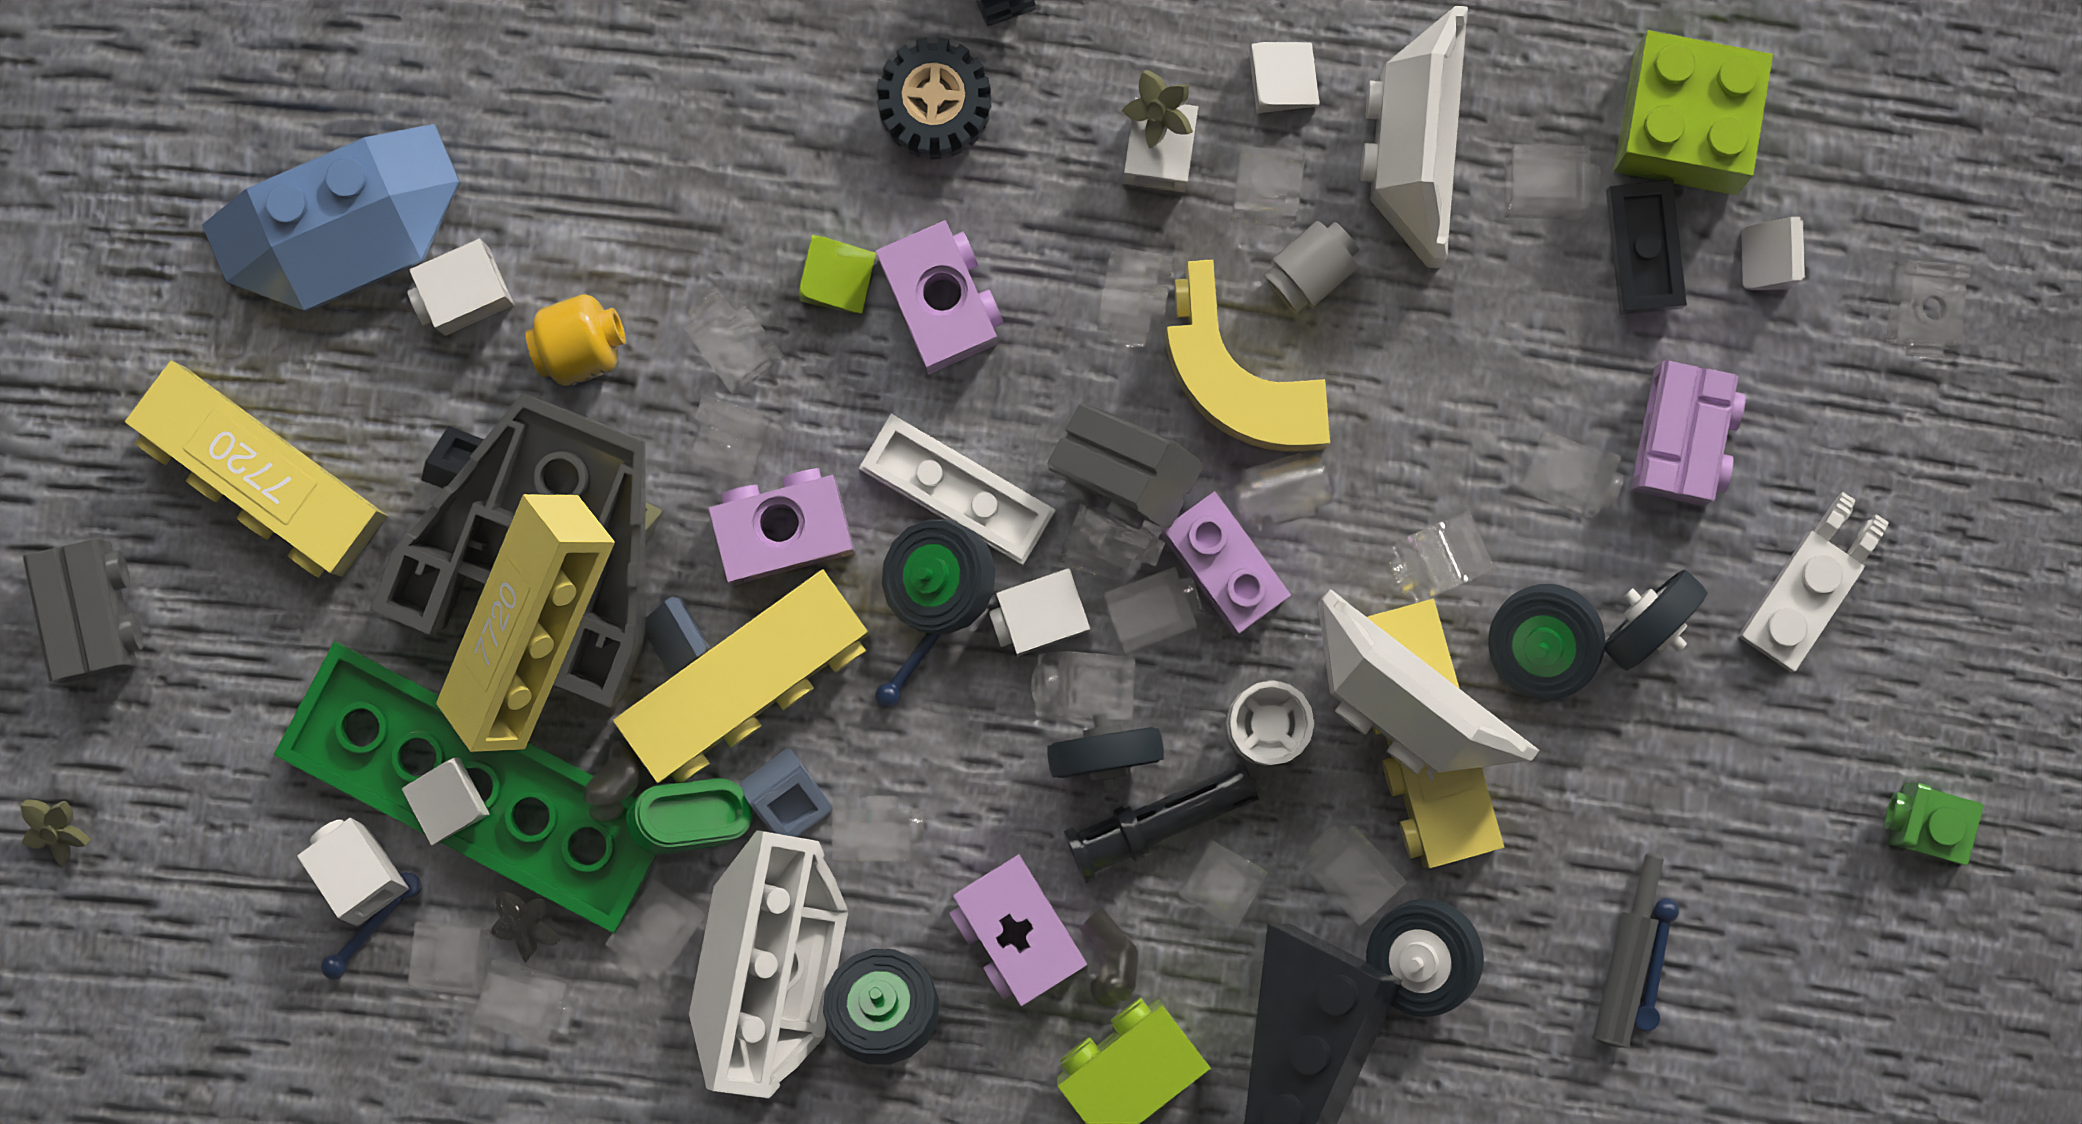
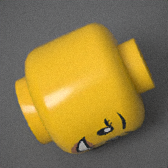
[526,294,626,386]

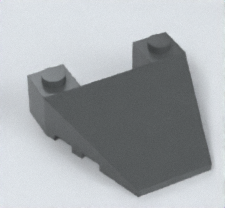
[370,393,646,707]

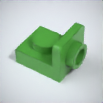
[1884,783,1984,866]

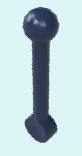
[875,633,941,708]
[321,872,422,980]
[1635,898,1679,1031]

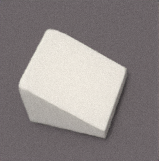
[1249,42,1320,114]
[1741,217,1805,290]
[402,758,490,846]

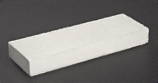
[859,414,1055,566]

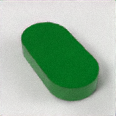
[626,778,753,854]

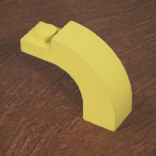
[1165,260,1330,451]

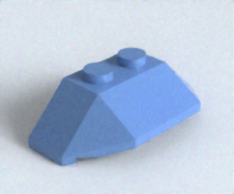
[202,124,461,312]

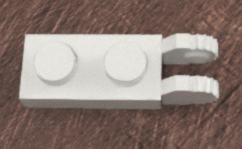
[1738,492,1889,672]

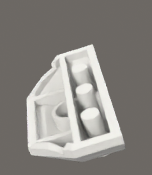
[1360,6,1468,268]
[1318,589,1539,775]
[689,830,848,1098]

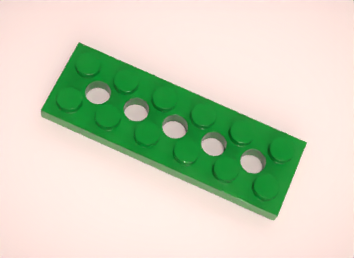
[273,641,658,933]

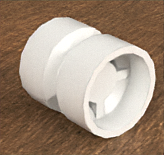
[1225,680,1314,766]

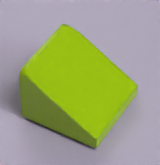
[798,234,876,315]

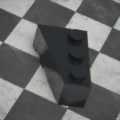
[1244,923,1402,1124]

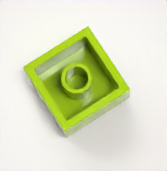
[1613,30,1773,196]
[1057,997,1211,1124]

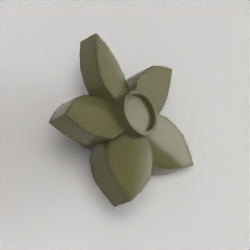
[1121,70,1193,149]
[20,799,92,868]

